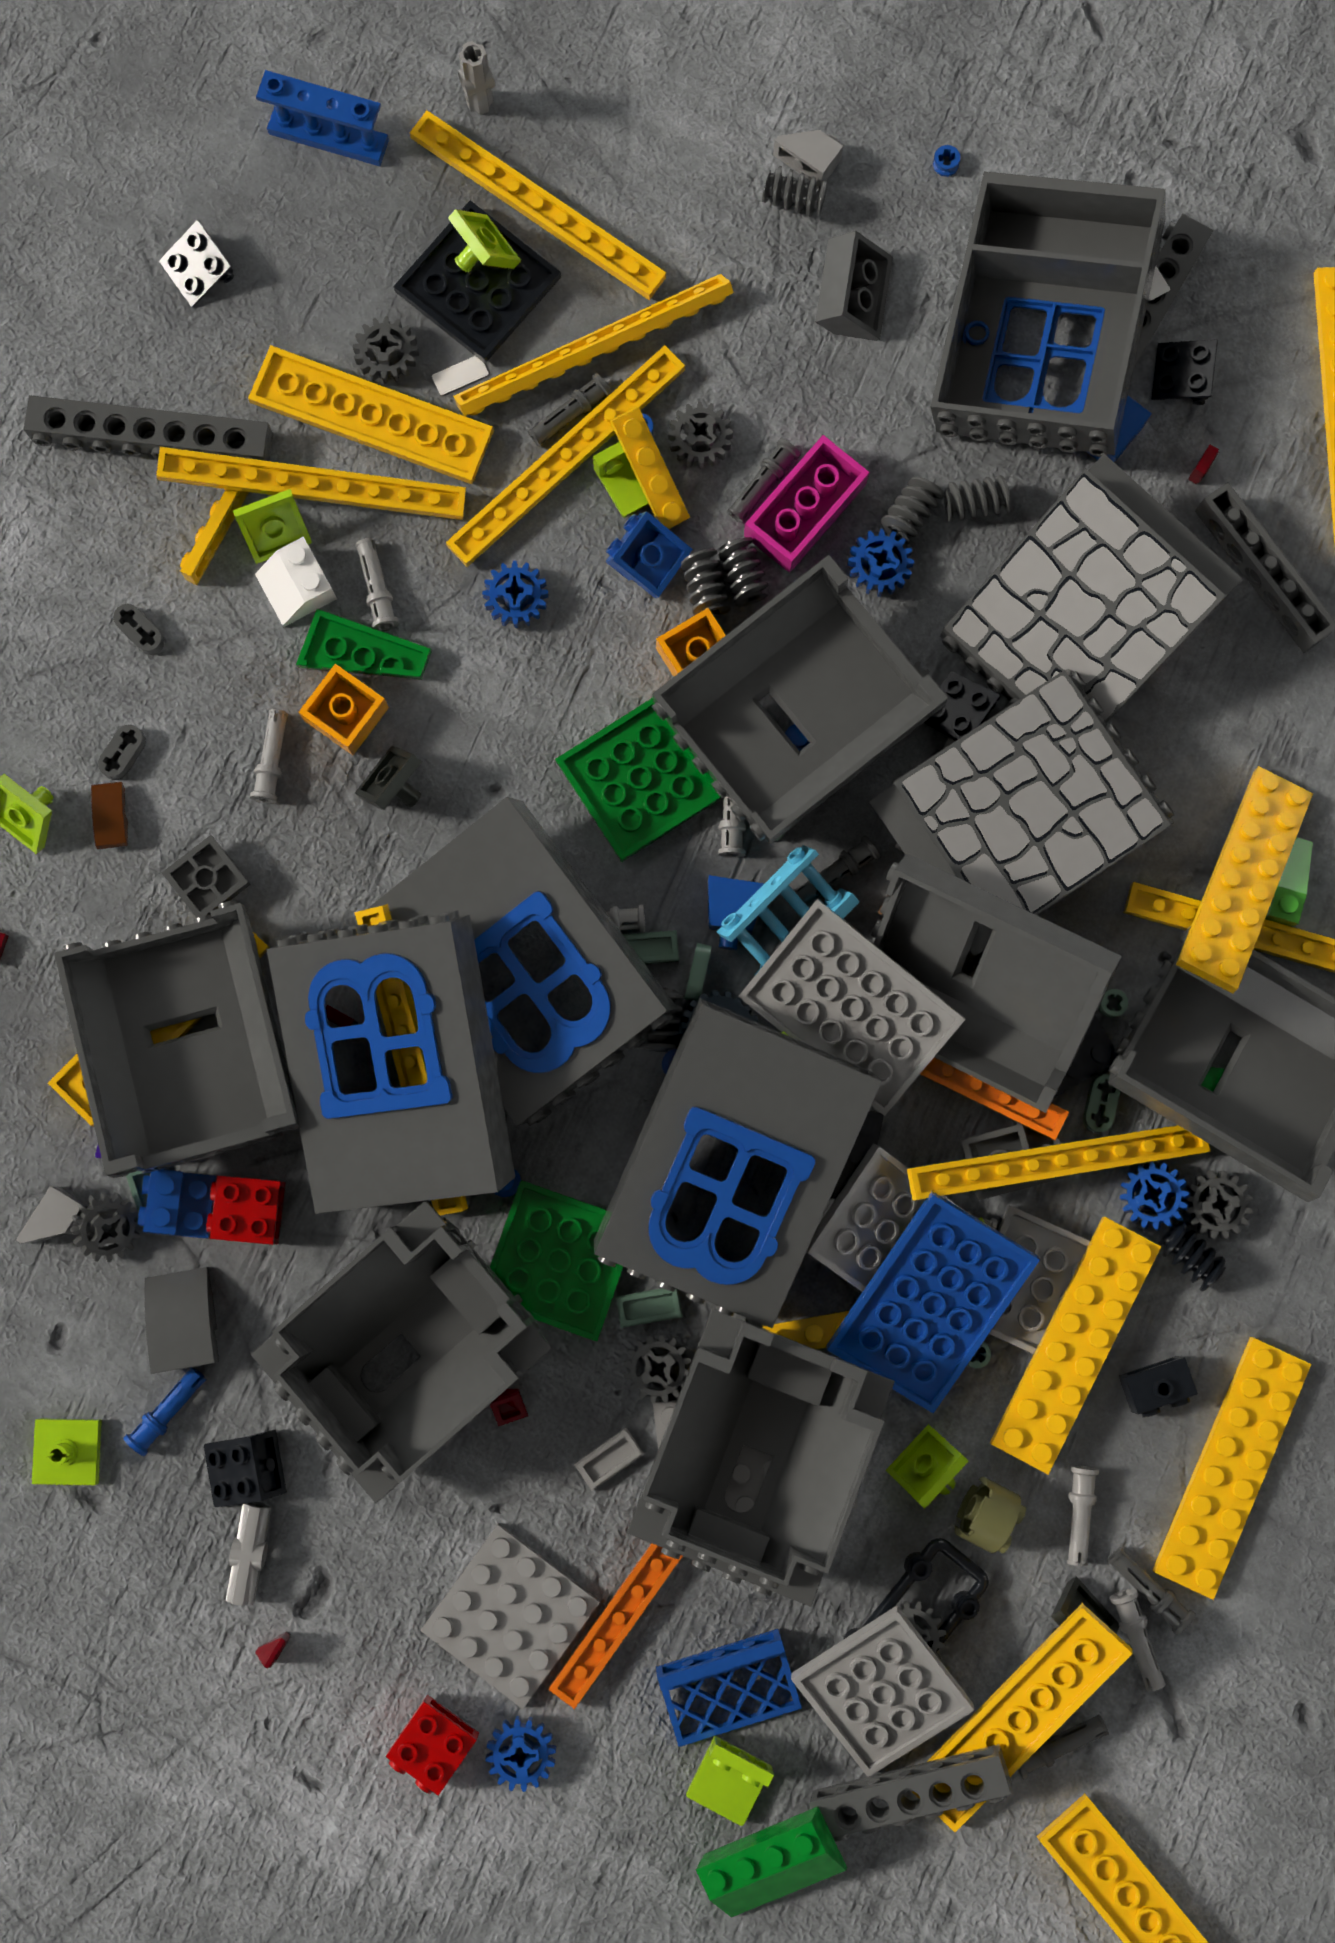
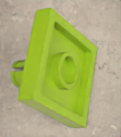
[448,209,521,273]
[233,489,312,564]
[0,774,54,854]
[32,1418,102,1485]
[885,1424,969,1509]

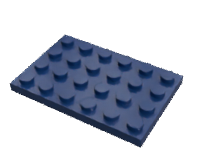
[826,1191,1040,1414]

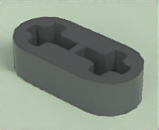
[113,604,165,655]
[98,725,146,780]

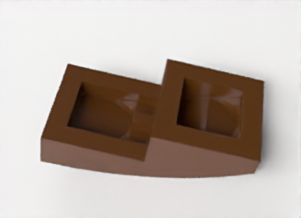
[91,782,128,850]

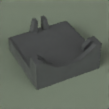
[162,835,251,918]

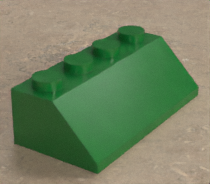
[696,1807,847,1918]

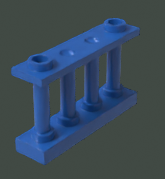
[256,70,389,166]

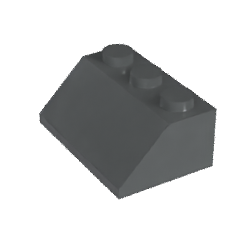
[815,231,893,341]

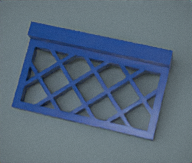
[656,1629,802,1747]

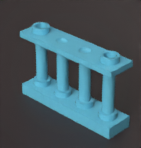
[717,845,860,975]

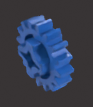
[847,529,914,597]
[482,561,549,628]
[1119,1161,1190,1231]
[485,1716,556,1792]

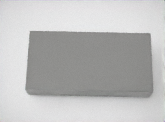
[574,1427,644,1491]

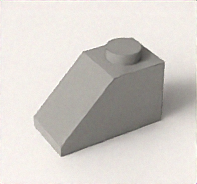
[773,130,843,186]
[16,1186,89,1244]

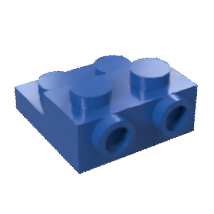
[606,511,693,598]
[138,1170,216,1239]

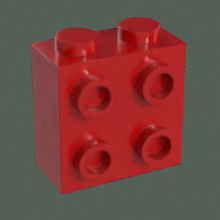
[206,1175,286,1245]
[385,1695,479,1796]

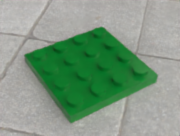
[555,698,722,862]
[490,1180,624,1342]

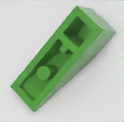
[1265,837,1313,927]

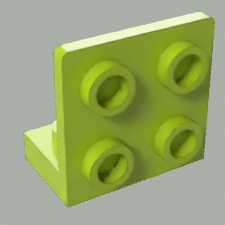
[593,442,649,518]
[686,1736,774,1826]

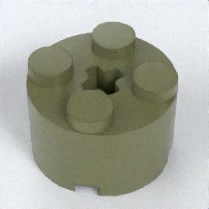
[954,1476,1026,1553]

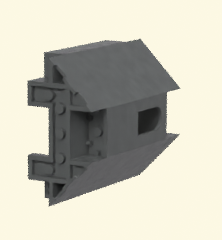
[251,1201,552,1503]
[627,1309,895,1607]

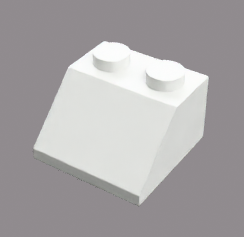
[255,537,337,627]

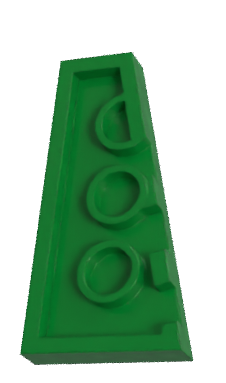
[296,609,432,680]

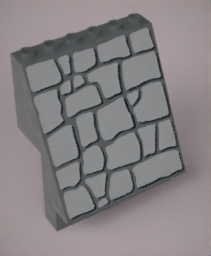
[940,454,1243,723]
[869,669,1174,956]

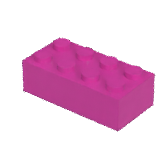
[744,435,870,573]

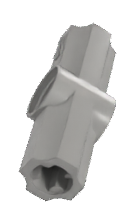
[457,41,495,115]
[225,1503,271,1606]

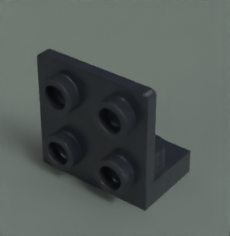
[204,1430,287,1507]

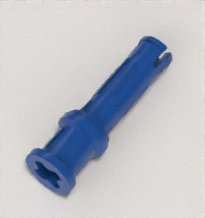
[123,1367,207,1456]

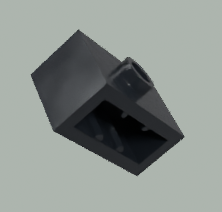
[1119,1356,1198,1417]

